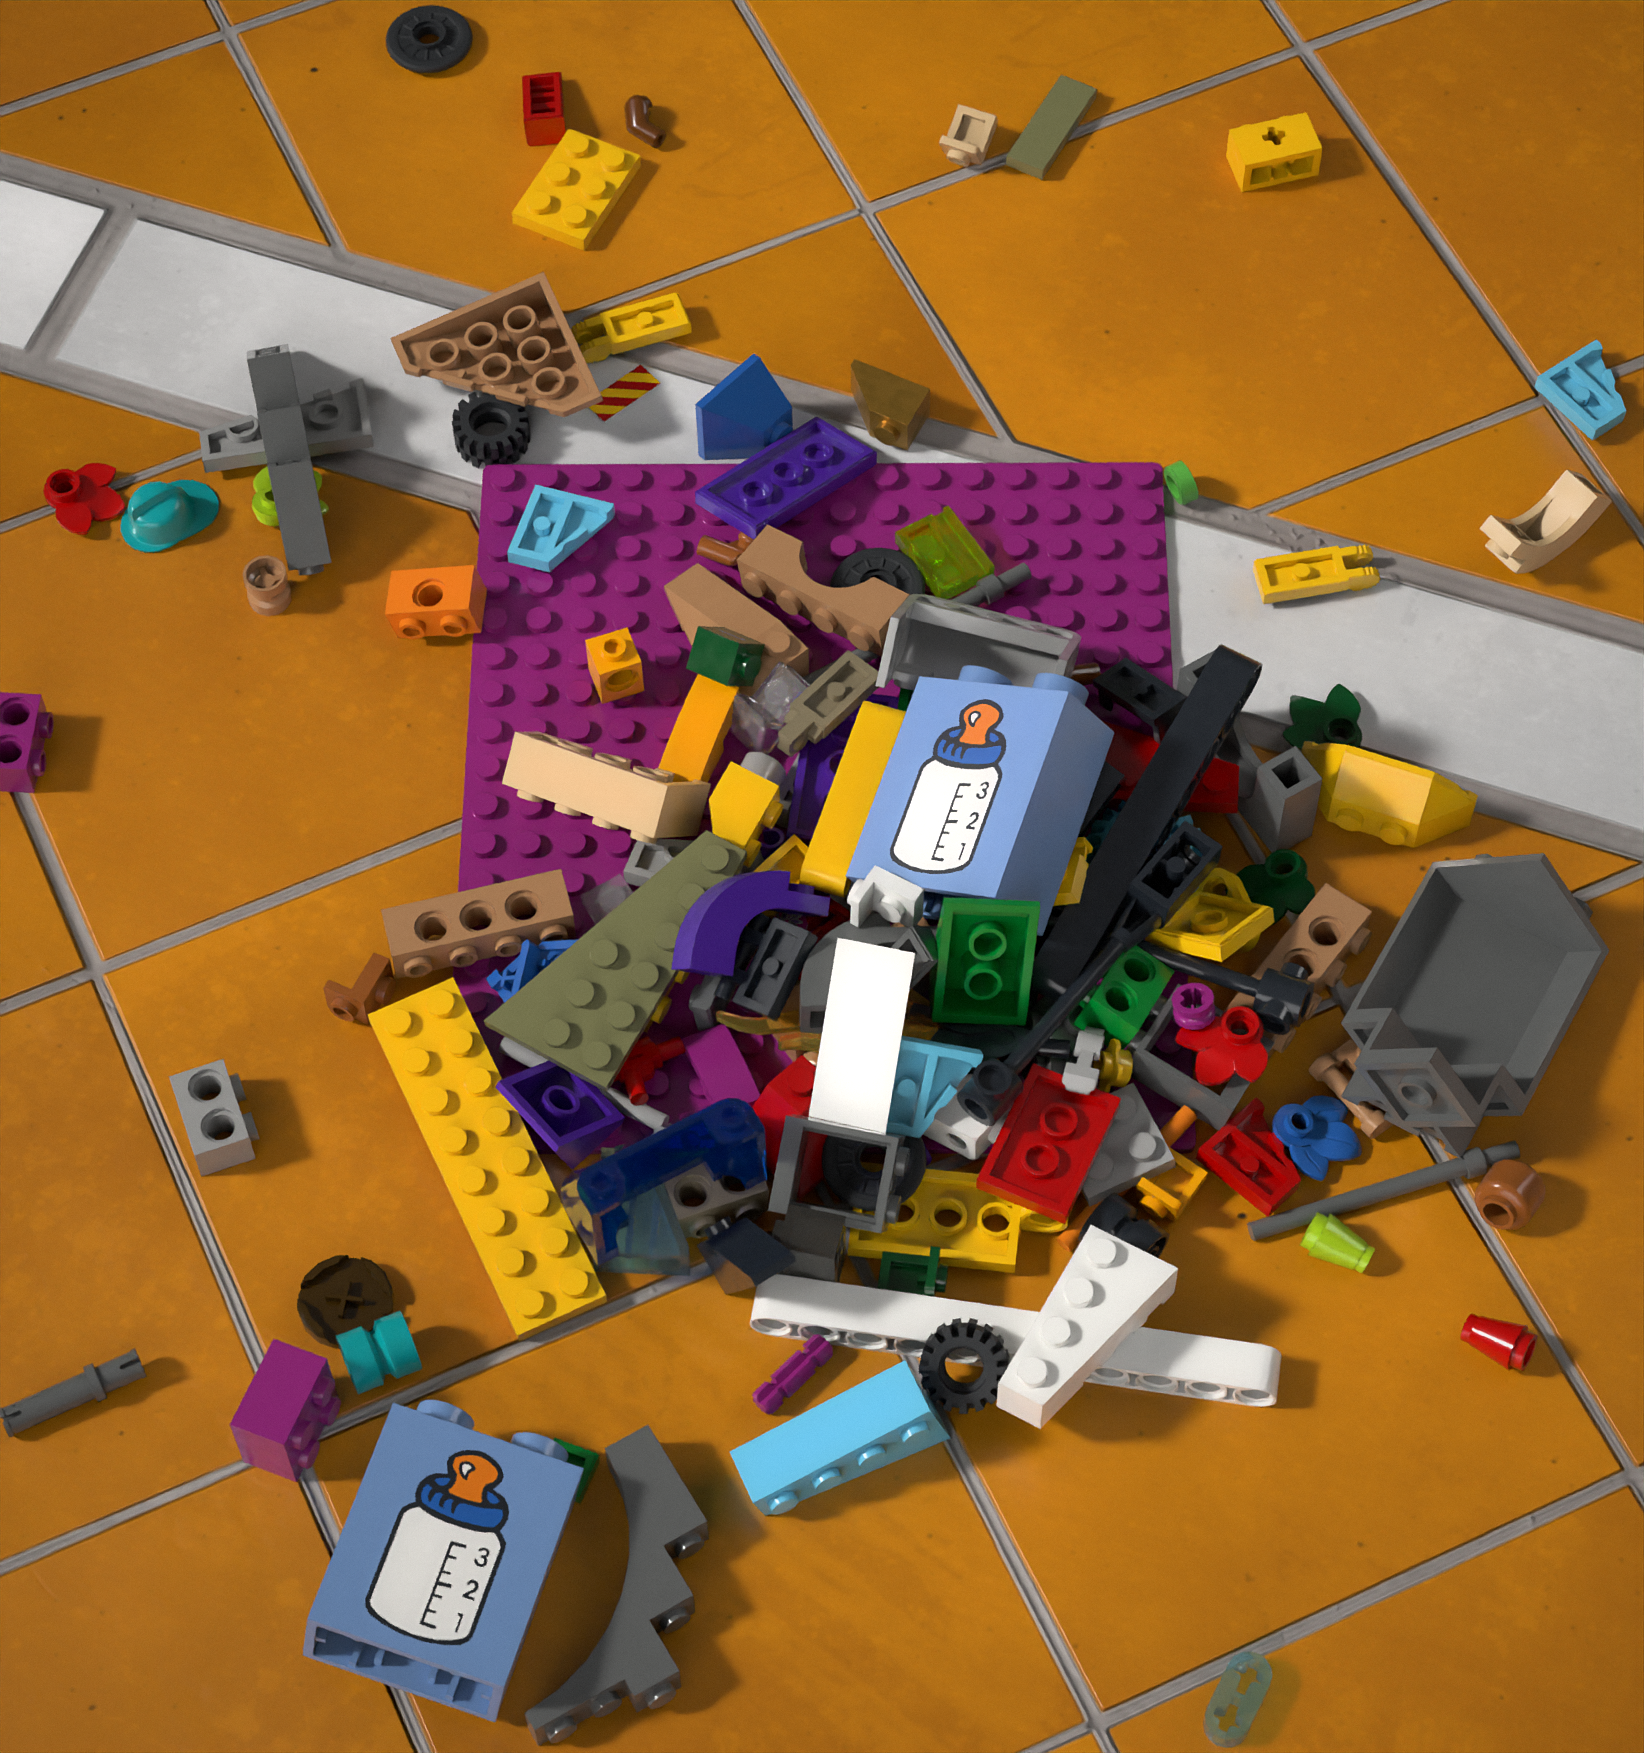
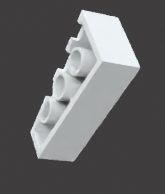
[997,1225,1178,1429]

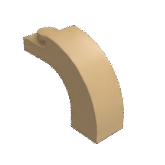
[1479,469,1612,574]

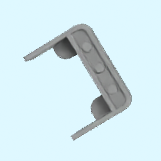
[876,594,1082,690]

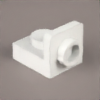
[847,865,924,928]

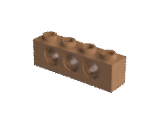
[381,869,576,979]
[1224,883,1372,1060]

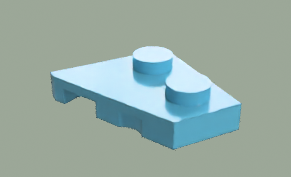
[1534,339,1626,441]
[507,485,615,572]
[886,1036,983,1138]

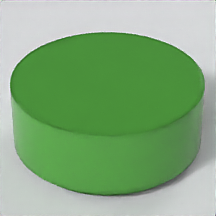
[1164,460,1199,506]

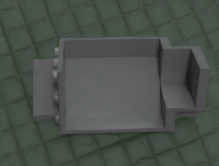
[1341,853,1609,1159]

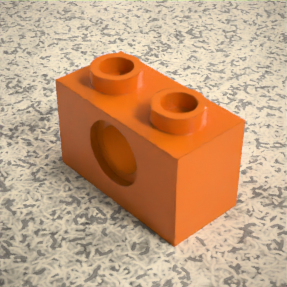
[385,565,487,640]

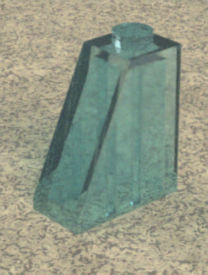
[592,1144,691,1276]

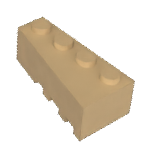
[502,731,711,844]

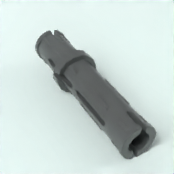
[0,1348,147,1438]

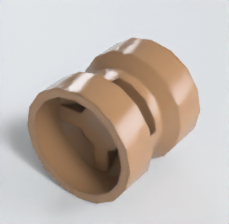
[243,555,292,616]

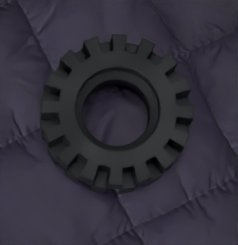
[452,392,531,468]
[919,1318,1009,1414]

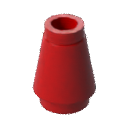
[1460,1313,1538,1371]

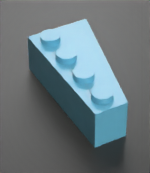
[730,1360,950,1516]

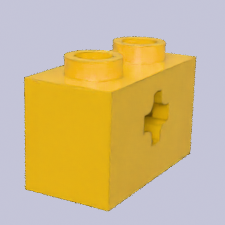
[1226,112,1322,192]

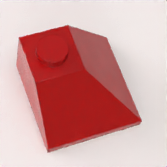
[734,1055,828,1200]

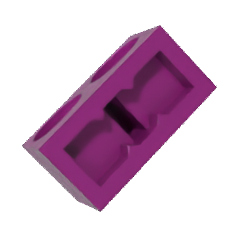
[0,692,54,793]

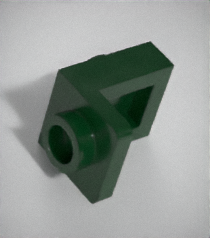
[877,1246,948,1297]

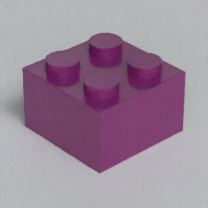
[230,1338,341,1482]

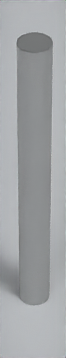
[499,1037,669,1133]

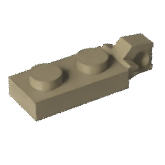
[777,650,879,757]

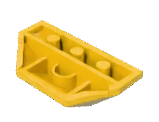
[1301,741,1478,848]

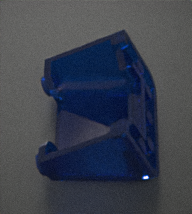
[561,1098,767,1266]

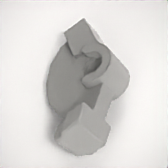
[1062,1026,1105,1095]

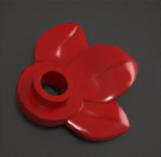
[43,463,126,535]
[1175,1006,1268,1086]

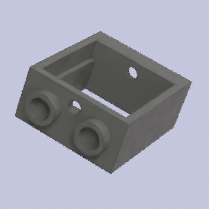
[1126,984,1275,1131]
[768,1114,910,1233]

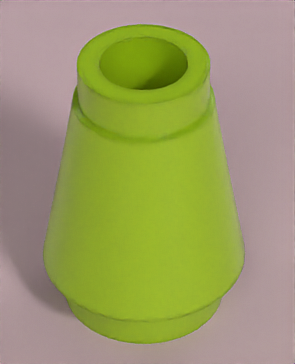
[1300,1212,1375,1274]

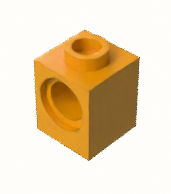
[585,627,644,704]

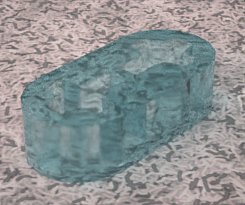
[1203,1651,1272,1748]

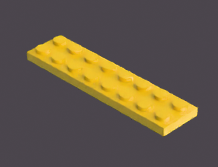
[368,978,607,1342]

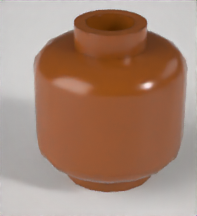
[1474,1159,1546,1230]

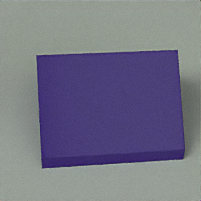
[496,1060,625,1170]

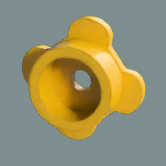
[1093,1039,1133,1093]

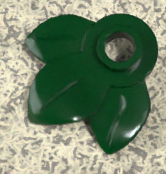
[1282,684,1362,751]
[1225,849,1315,926]

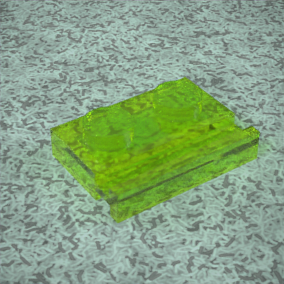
[895,505,995,600]

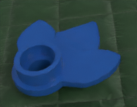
[1272,1095,1362,1181]

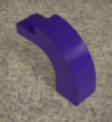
[671,870,830,977]

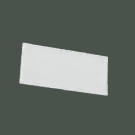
[809,938,915,1134]

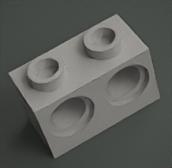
[169,1059,259,1177]

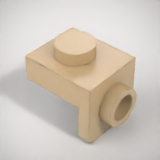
[939,104,999,166]

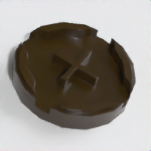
[297,1255,394,1349]

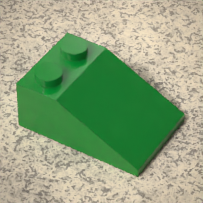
[928,897,1040,1025]

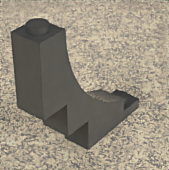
[247,344,332,576]

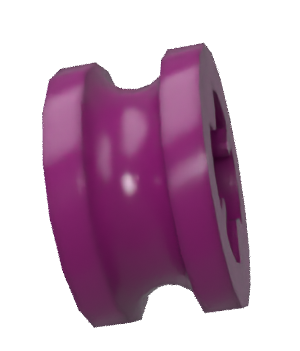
[1171,983,1216,1030]

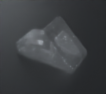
[730,662,810,755]

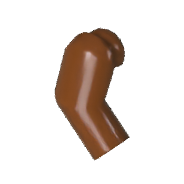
[696,532,753,566]

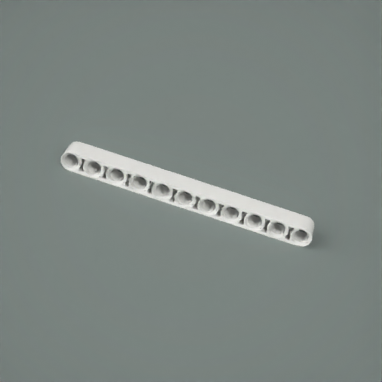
[750,1274,1282,1407]

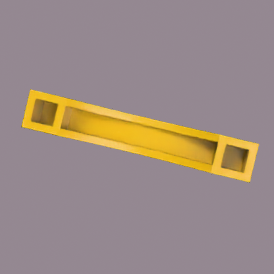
[644,761,783,1033]

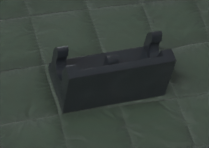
[1093,657,1187,745]

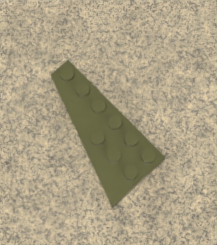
[484,830,747,1092]

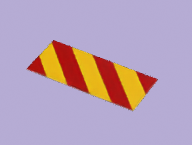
[589,365,661,422]

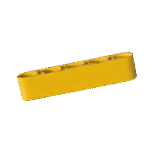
[799,700,906,898]

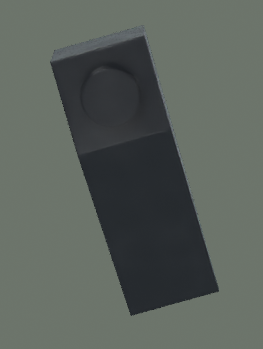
[696,1215,797,1295]

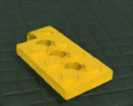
[848,1162,1069,1273]

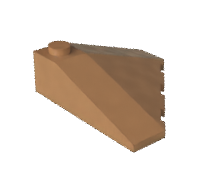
[390,272,603,417]

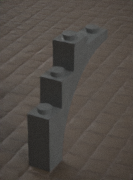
[525,1425,709,1746]

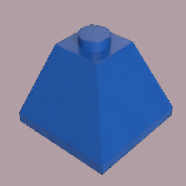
[695,353,793,460]

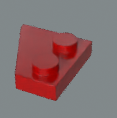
[1196,1097,1301,1217]

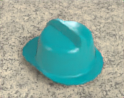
[121,480,219,553]

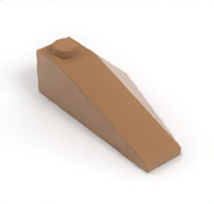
[664,563,809,726]

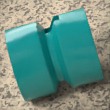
[336,1311,422,1394]

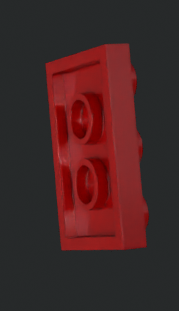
[976,1063,1121,1224]

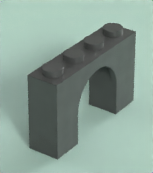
[1177,650,1322,853]

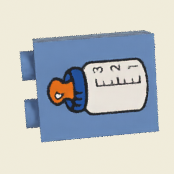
[846,665,1115,936]
[303,1400,583,1722]

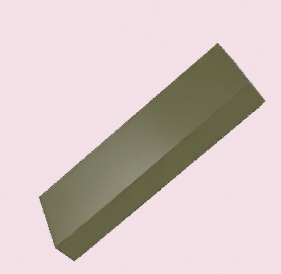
[1006,75,1097,180]

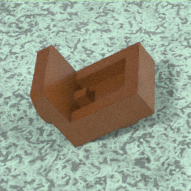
[323,952,396,1025]

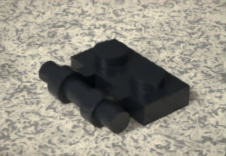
[713,913,818,1022]

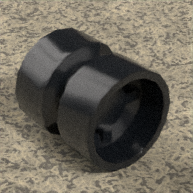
[1078,1193,1170,1258]

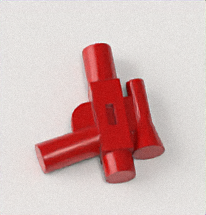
[614,1036,685,1106]

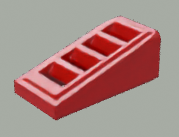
[522,72,566,147]

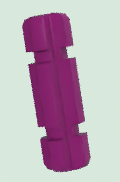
[753,1334,833,1415]

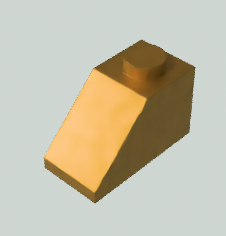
[851,359,930,451]

